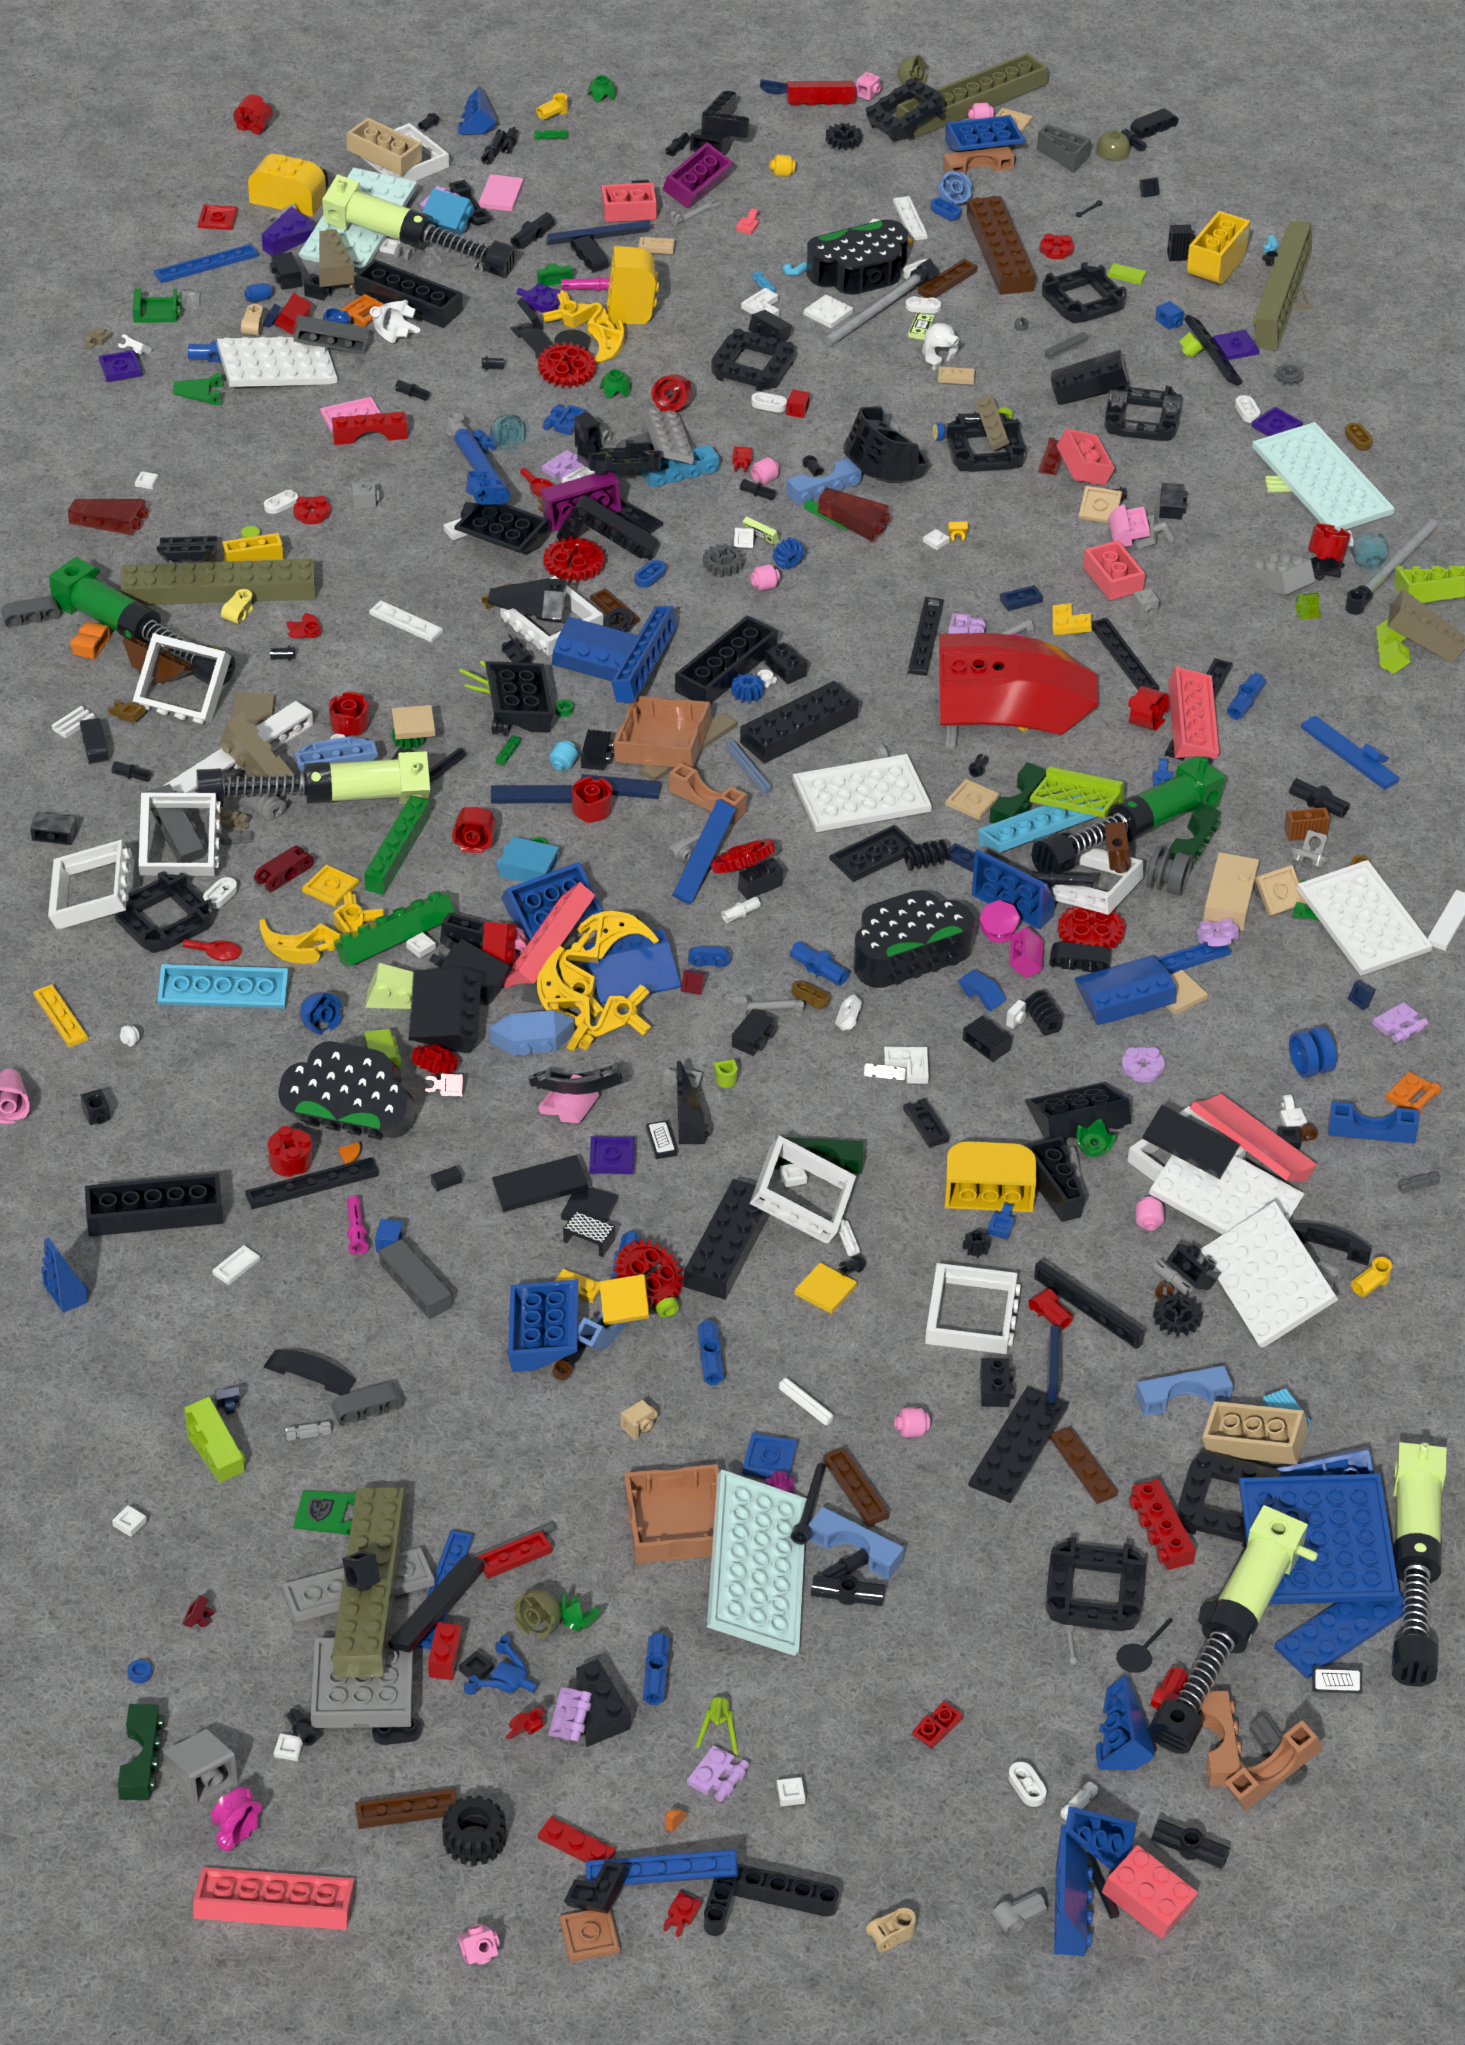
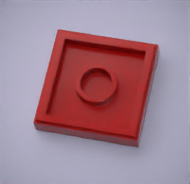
[198,204,238,230]

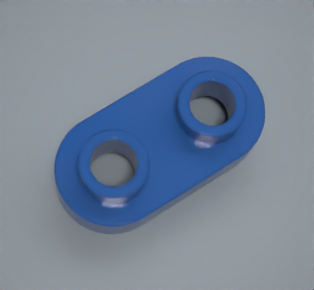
[931,198,961,220]
[635,560,666,587]
[688,946,730,968]

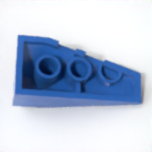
[457,86,496,134]
[41,1238,89,1313]
[1276,1447,1374,1477]
[1096,1675,1155,1770]
[1065,1807,1136,1870]

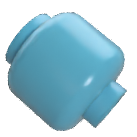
[549,740,578,771]

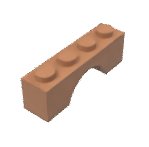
[943,145,1015,175]
[669,762,747,823]
[1197,1691,1244,1787]
[1225,1720,1323,1811]

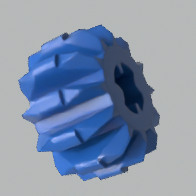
[772,537,805,570]
[731,672,764,704]

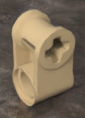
[241,304,264,336]
[865,1908,916,1953]

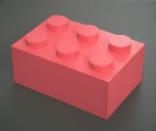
[601,182,657,222]
[1056,428,1115,485]
[1083,540,1145,601]
[1102,1845,1198,1939]

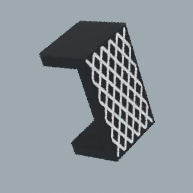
[563,1211,615,1257]

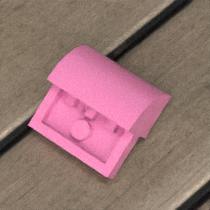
[1108,504,1150,547]
[538,1074,599,1123]

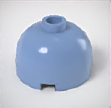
[937,170,972,206]

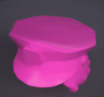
[979,900,1020,943]
[211,1787,262,1851]

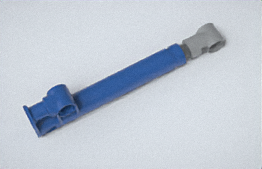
[446,413,510,505]

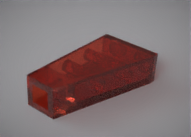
[818,487,890,542]
[68,499,148,536]

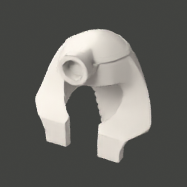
[370,300,420,343]
[922,323,960,370]

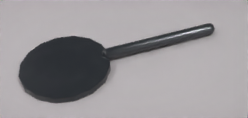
[1116,1618,1173,1673]

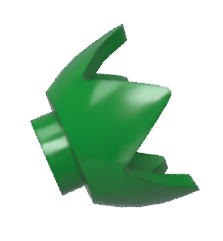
[587,75,616,103]
[599,369,631,399]
[1077,1119,1116,1157]
[560,1592,601,1632]

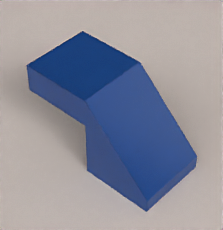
[957,969,1007,1011]

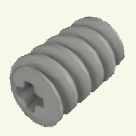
[241,793,286,821]

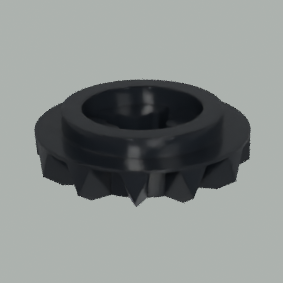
[604,608,633,632]

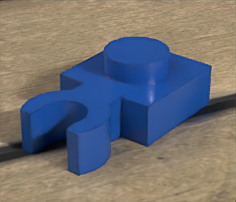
[472,429,495,454]

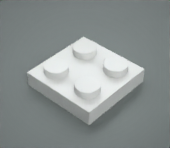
[804,295,853,328]

